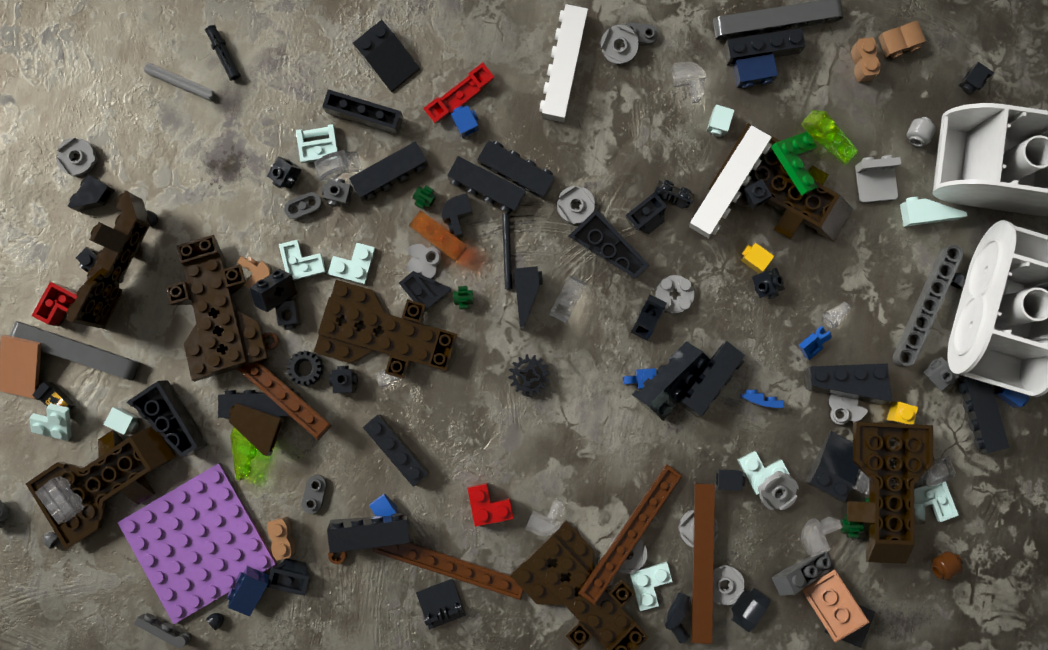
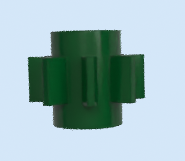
[412,185,436,210]
[453,286,474,309]
[840,514,864,538]

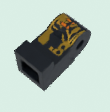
[32,382,74,411]

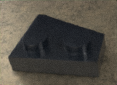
[399,271,451,311]

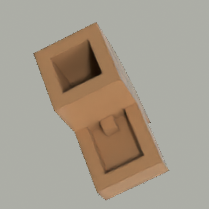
[237,256,273,290]

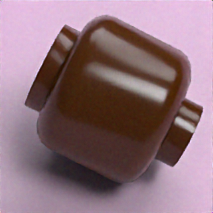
[931,551,963,581]

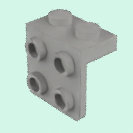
[855,155,901,203]

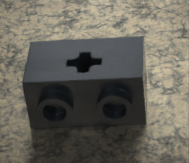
[249,269,297,312]

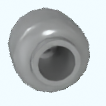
[907,117,936,147]

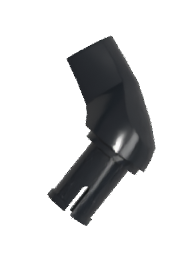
[664,593,690,643]

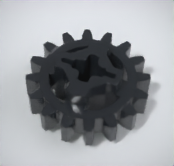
[508,354,550,396]

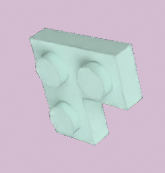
[279,240,326,281]
[328,243,376,285]
[29,403,72,441]
[738,451,790,495]
[914,478,959,522]
[630,562,672,611]

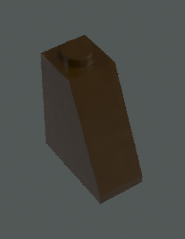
[229,403,285,456]

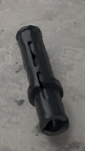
[205,25,241,81]

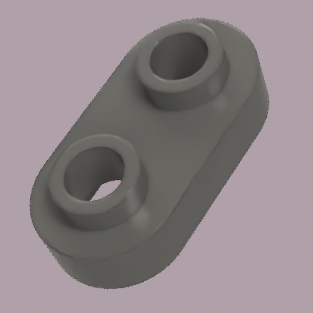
[624,22,658,45]
[284,192,322,220]
[302,475,327,514]

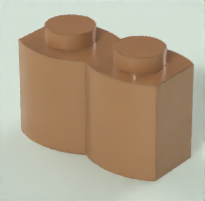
[878,21,926,59]
[851,37,880,82]
[267,517,296,561]

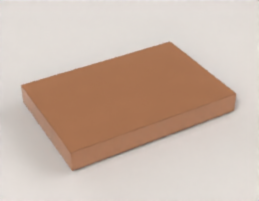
[0,335,41,399]
[802,570,870,643]

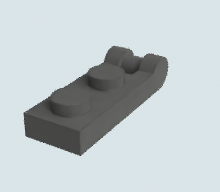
[134,613,191,648]

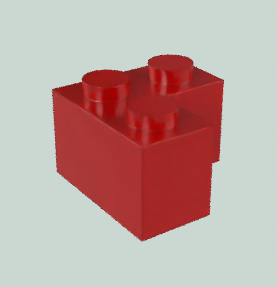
[31,282,77,326]
[467,483,514,527]

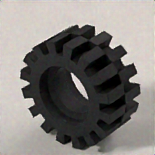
[286,351,324,386]

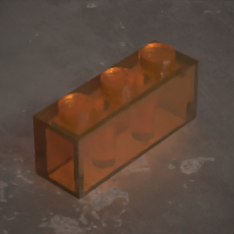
[409,210,467,263]

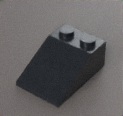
[353,19,420,92]
[514,266,543,330]
[804,431,859,502]

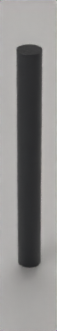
[502,213,512,290]

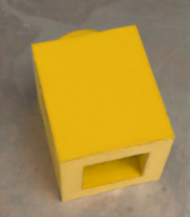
[741,243,774,274]
[887,402,918,424]

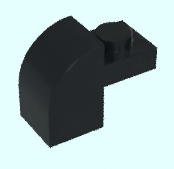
[442,193,473,239]
[630,294,667,341]

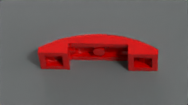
[423,62,495,124]

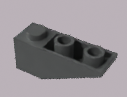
[772,550,834,596]

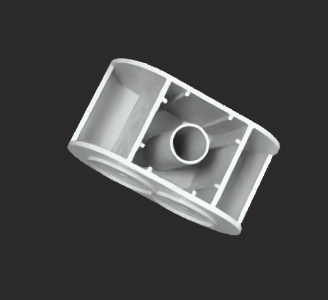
[933,103,1048,216]
[948,220,1048,397]

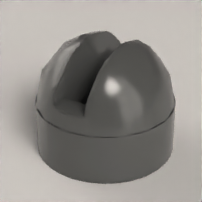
[43,532,60,549]

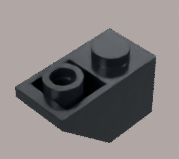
[68,175,115,212]

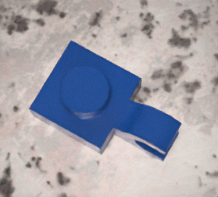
[799,326,832,360]
[623,368,656,389]

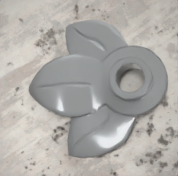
[406,244,441,278]
[829,394,867,425]

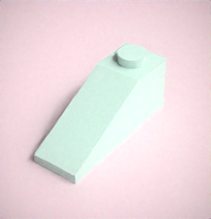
[900,197,967,227]

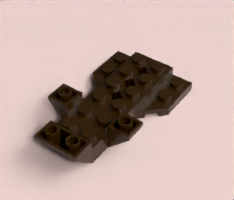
[709,123,853,242]
[66,190,151,329]
[166,235,269,382]
[314,280,457,379]
[847,422,934,564]
[25,426,176,550]
[510,520,649,650]

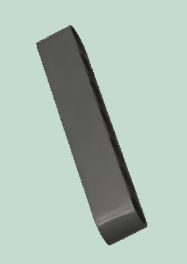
[713,0,844,40]
[892,245,963,367]
[9,321,140,381]

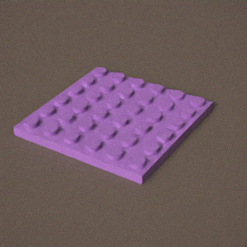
[117,463,277,624]

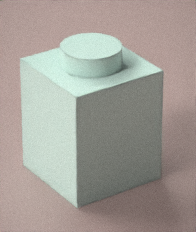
[707,105,734,137]
[103,407,140,435]

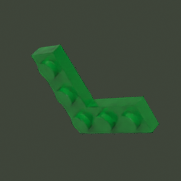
[771,131,817,195]

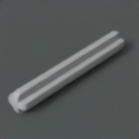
[144,63,215,101]

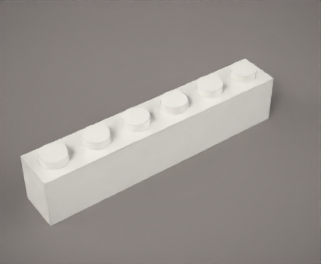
[539,4,588,122]
[689,125,772,239]

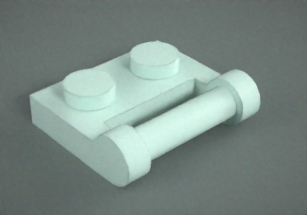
[296,124,339,163]

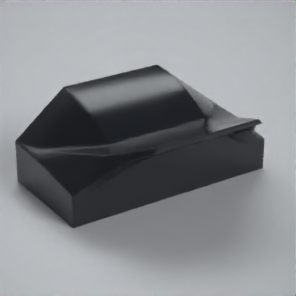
[625,192,667,234]
[267,558,310,596]
[731,588,771,632]

